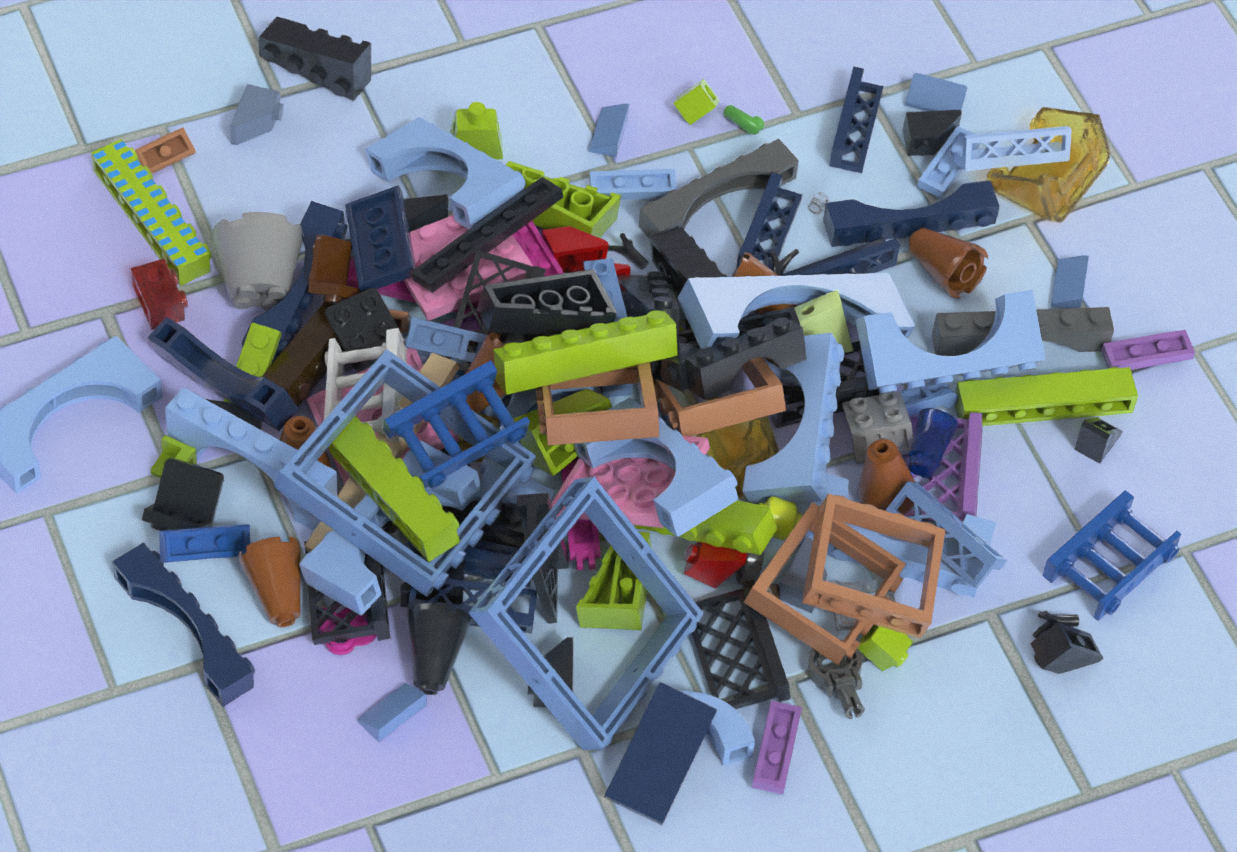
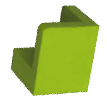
[673,78,720,125]
[151,435,197,479]

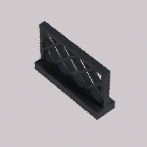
[445,250,546,372]
[772,341,880,429]
[516,493,569,624]
[304,541,391,645]
[691,579,791,709]

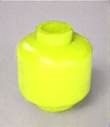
[758,496,802,540]

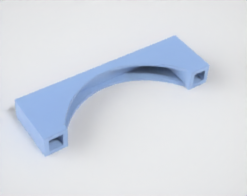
[678,273,915,349]

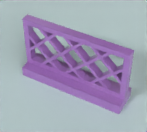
[903,413,983,521]

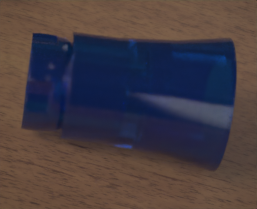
[907,408,959,478]

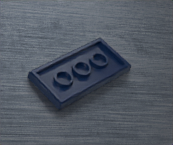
[345,185,416,292]
[604,682,718,826]

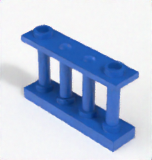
[383,360,530,489]
[1042,490,1181,621]

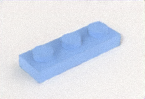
[917,126,981,199]
[589,169,677,200]

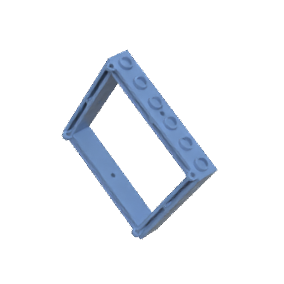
[274,349,536,596]
[469,477,704,750]

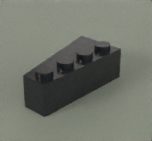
[258,16,371,101]
[650,227,727,321]
[477,269,617,335]
[617,271,680,344]

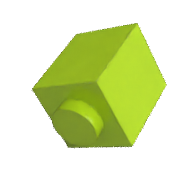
[857,624,913,671]

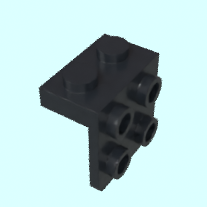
[324,288,403,372]
[142,458,224,531]

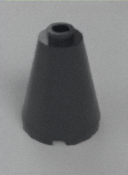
[407,603,470,695]

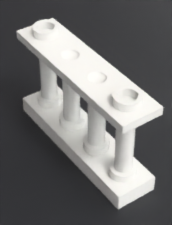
[324,328,407,443]

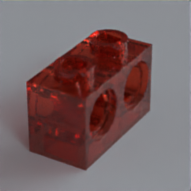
[130,259,188,330]

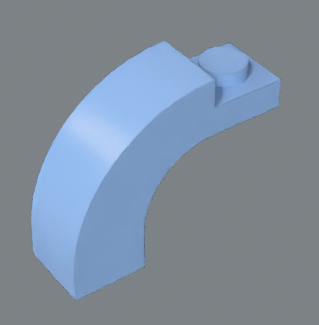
[643,692,755,765]

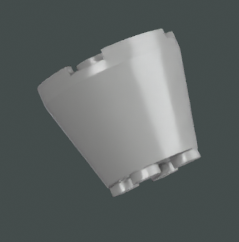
[213,212,302,311]

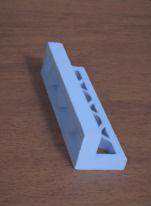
[954,126,1072,171]

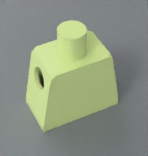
[794,290,853,353]

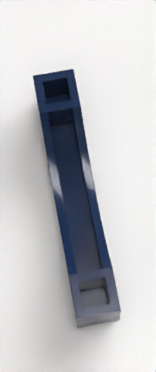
[823,180,1000,247]
[242,201,348,365]
[147,317,299,432]
[112,542,255,707]

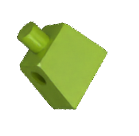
[449,102,503,159]

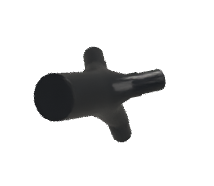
[608,233,649,270]
[770,249,799,276]
[1032,610,1079,638]

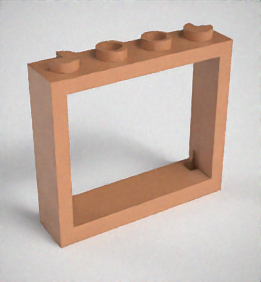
[652,357,786,436]
[535,362,659,445]
[802,494,946,638]
[744,502,906,665]

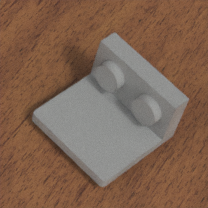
[842,391,915,464]

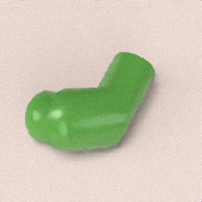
[724,105,764,135]

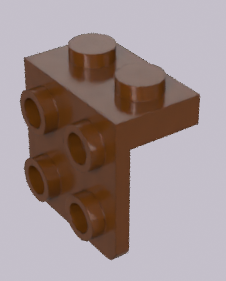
[308,235,361,303]

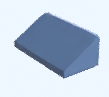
[905,73,967,111]
[589,103,630,158]
[1051,255,1089,309]
[357,683,427,742]

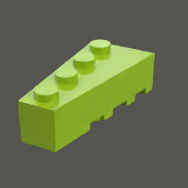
[505,161,621,238]

